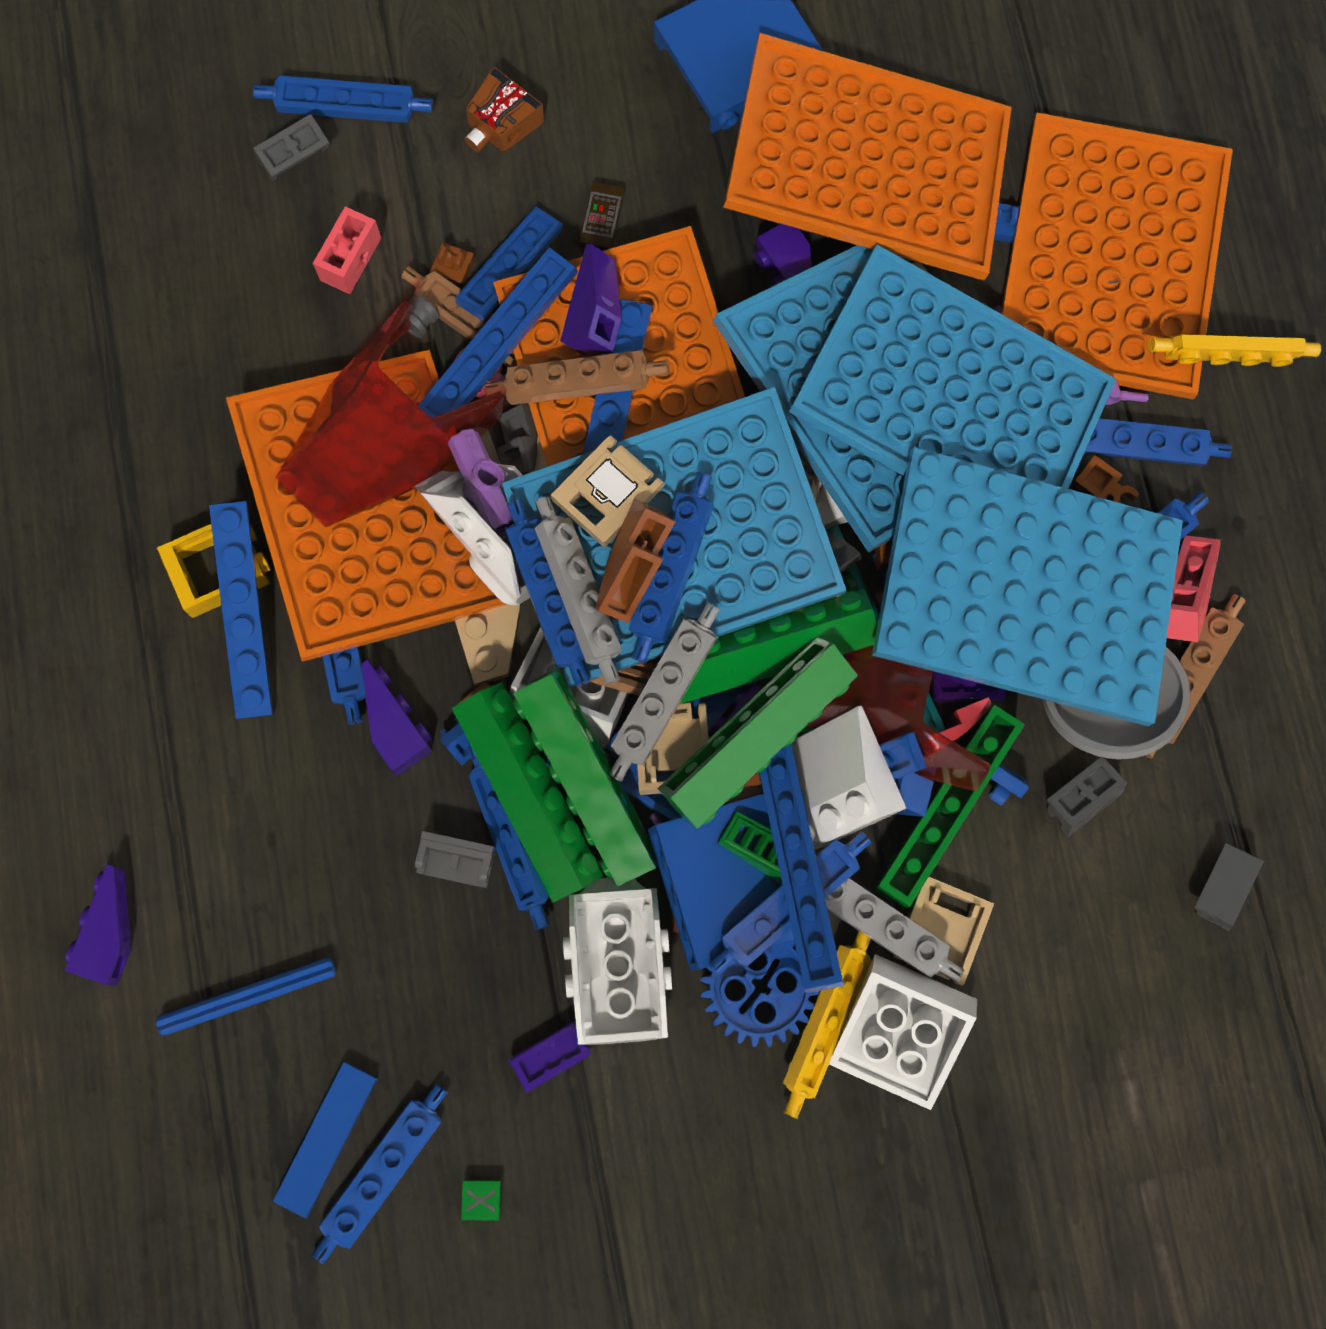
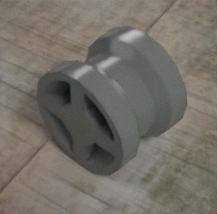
[396,295,440,338]

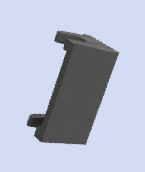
[253,114,330,181]
[1047,757,1127,837]
[415,831,496,889]
[1194,843,1264,931]

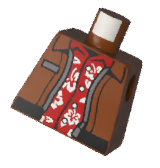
[464,67,544,153]

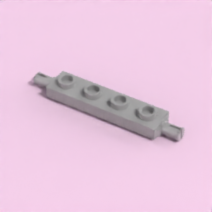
[535,497,622,685]
[609,602,721,781]
[825,878,964,983]

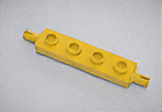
[1148,335,1321,367]
[783,931,871,1119]

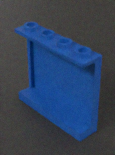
[654,0,823,133]
[648,794,794,971]

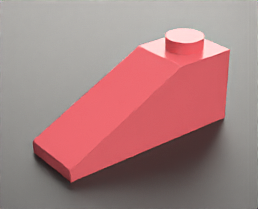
[1167,536,1221,642]

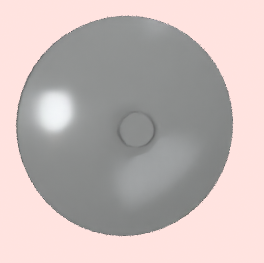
[1043,646,1190,759]

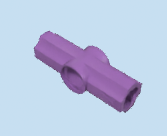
[448,429,514,536]

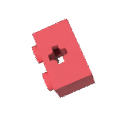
[313,206,382,294]

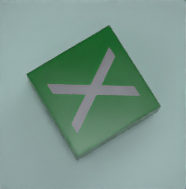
[461,1180,501,1221]

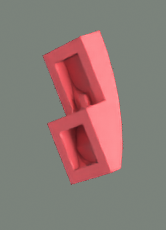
[924,697,992,755]

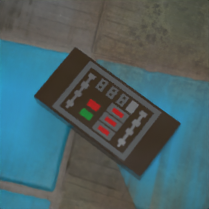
[579,181,625,251]

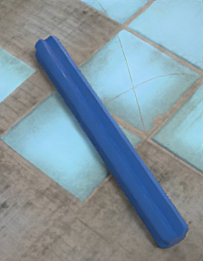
[156,958,336,1035]

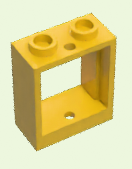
[157,524,271,618]

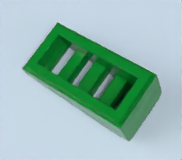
[717,812,782,883]

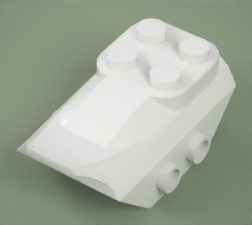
[415,464,530,605]
[563,877,672,1045]

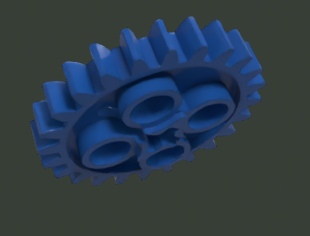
[699,940,820,1047]

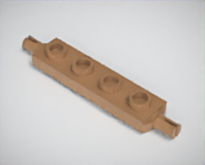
[402,266,518,367]
[484,350,670,405]
[1146,594,1246,759]

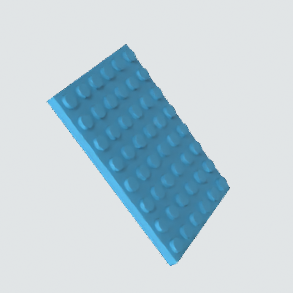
[713,245,905,552]
[789,245,1116,489]
[502,387,847,688]
[872,447,1183,726]

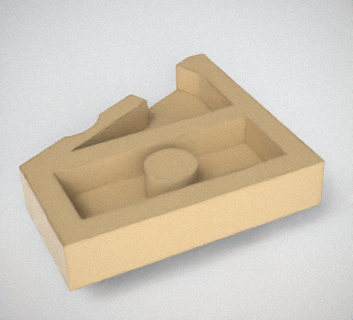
[455,604,522,687]

